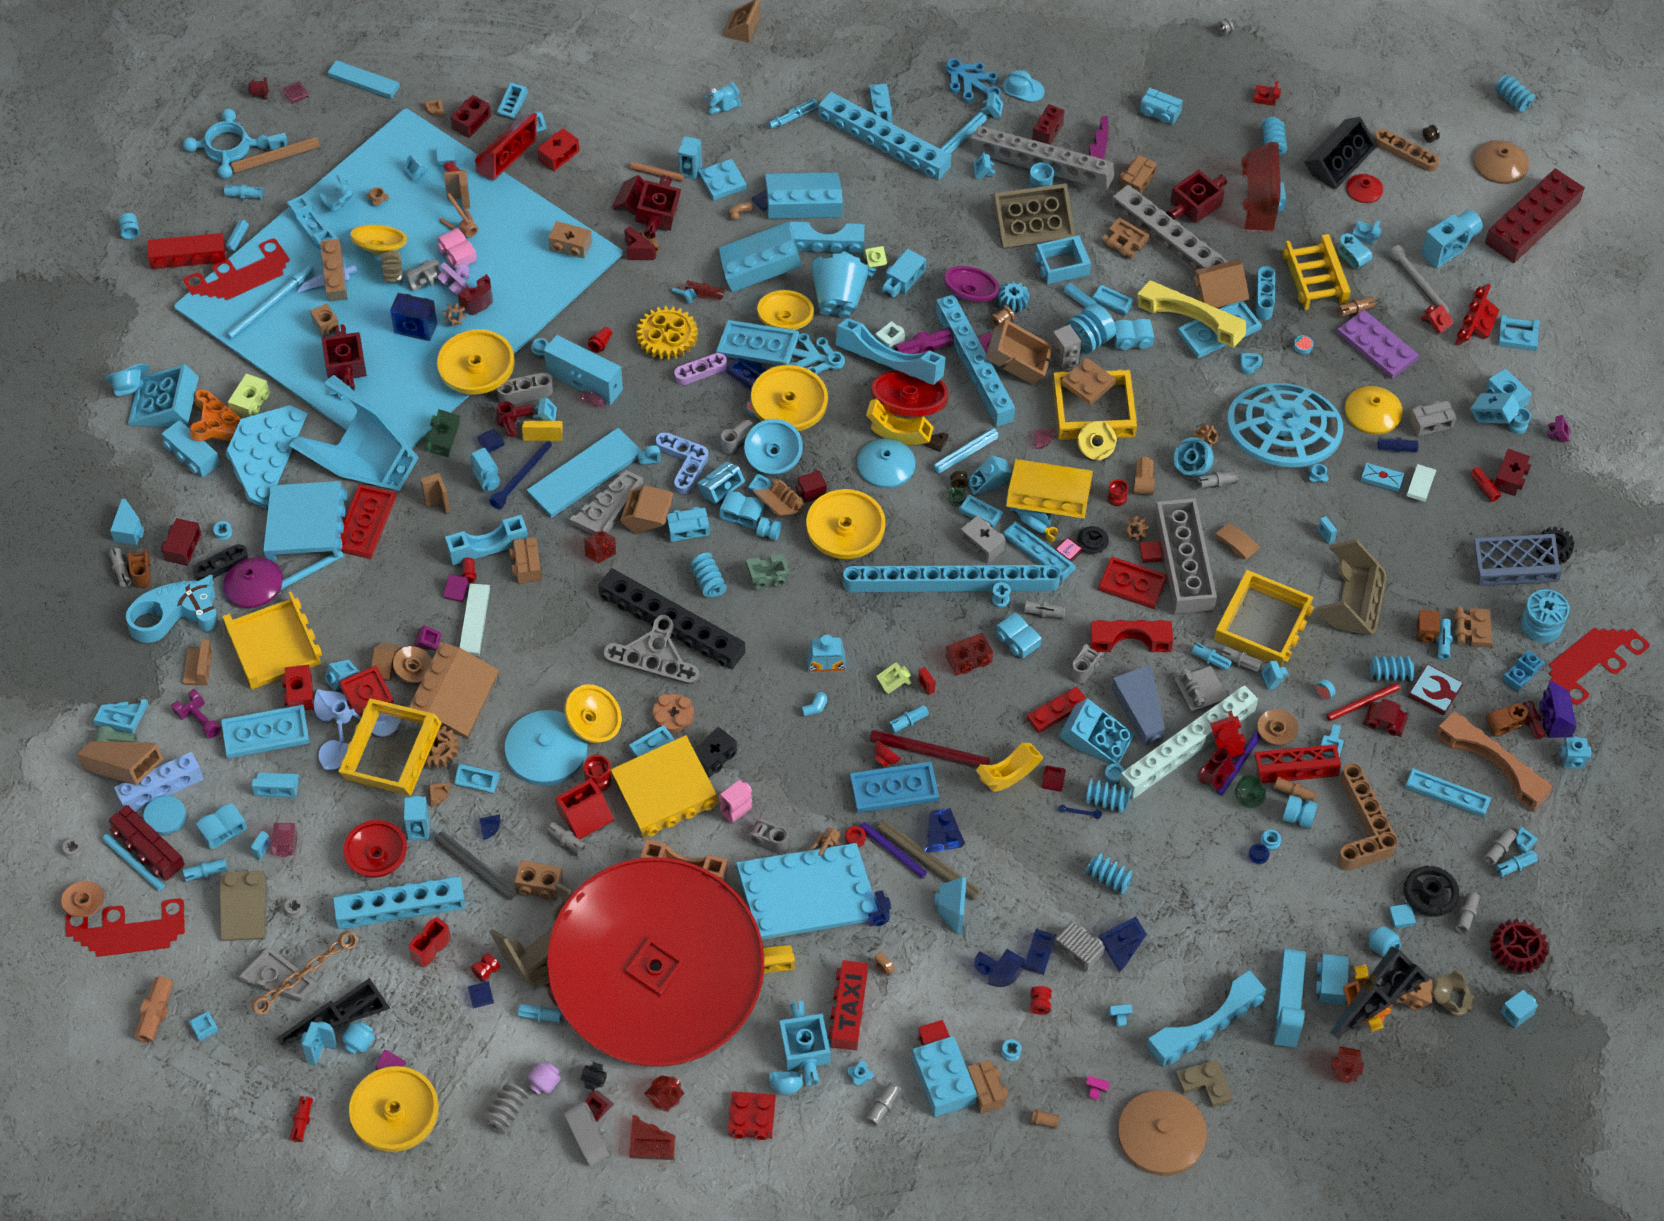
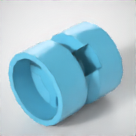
[1029,162,1054,189]
[1282,795,1318,829]

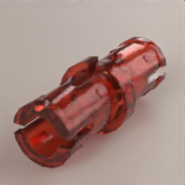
[685,280,724,300]

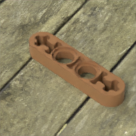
[1374,129,1439,172]

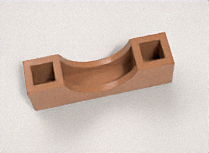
[640,839,728,882]

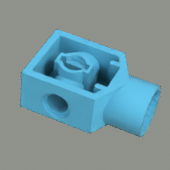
[1421,209,1483,269]

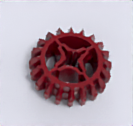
[1490,918,1549,975]

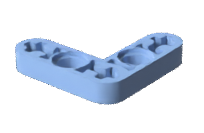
[656,432,708,494]

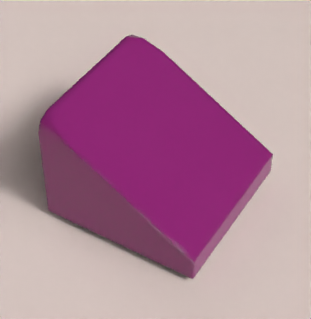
[443,574,469,602]
[414,625,442,651]
[375,1049,406,1071]

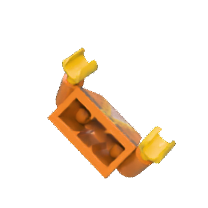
[1343,964,1393,1032]

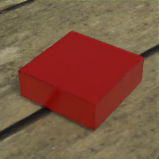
[1139,541,1163,563]
[918,667,936,695]

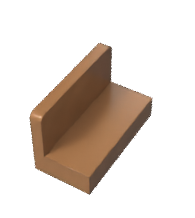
[444,170,471,209]
[421,473,450,514]
[183,640,213,685]

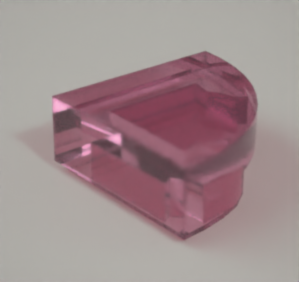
[580,391,606,407]
[1034,429,1054,449]

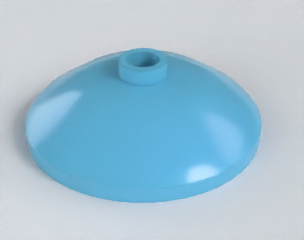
[744,419,803,475]
[857,438,915,488]

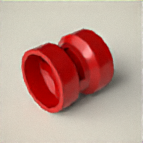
[1107,479,1128,506]
[470,952,501,983]
[1030,986,1052,1015]

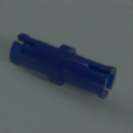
[1377,437,1419,453]

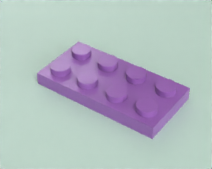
[1337,310,1419,379]

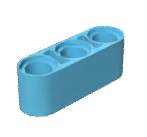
[1255,266,1275,320]

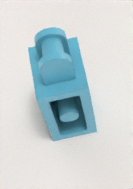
[882,249,926,298]

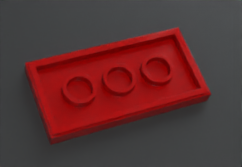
[340,484,397,559]

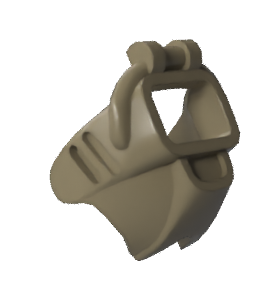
[1432,970,1475,1016]

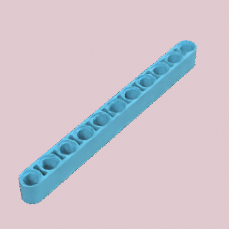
[843,565,1061,592]

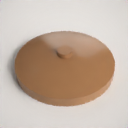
[1118,1090,1207,1176]

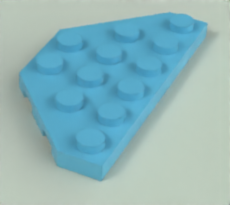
[225,405,308,509]

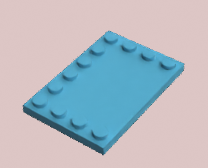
[735,843,880,940]

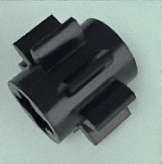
[580,1062,607,1091]

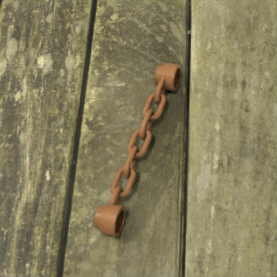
[251,931,357,1015]

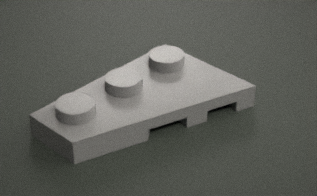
[239,947,317,1002]

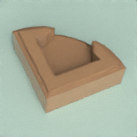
[423,99,445,117]
[429,782,450,806]

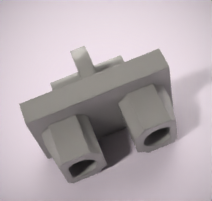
[405,259,441,291]

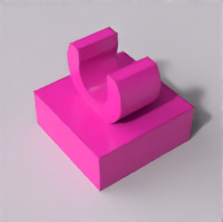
[1086,1075,1110,1100]

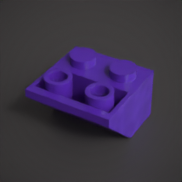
[1539,682,1577,738]

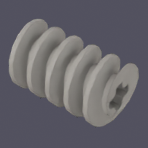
[483,1084,529,1135]

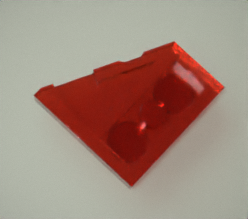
[629,1115,676,1160]

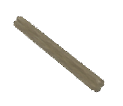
[878,820,980,900]

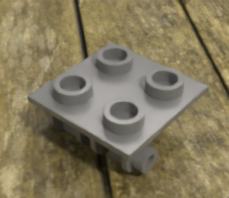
[1174,666,1228,712]

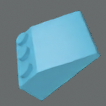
[128,364,199,427]

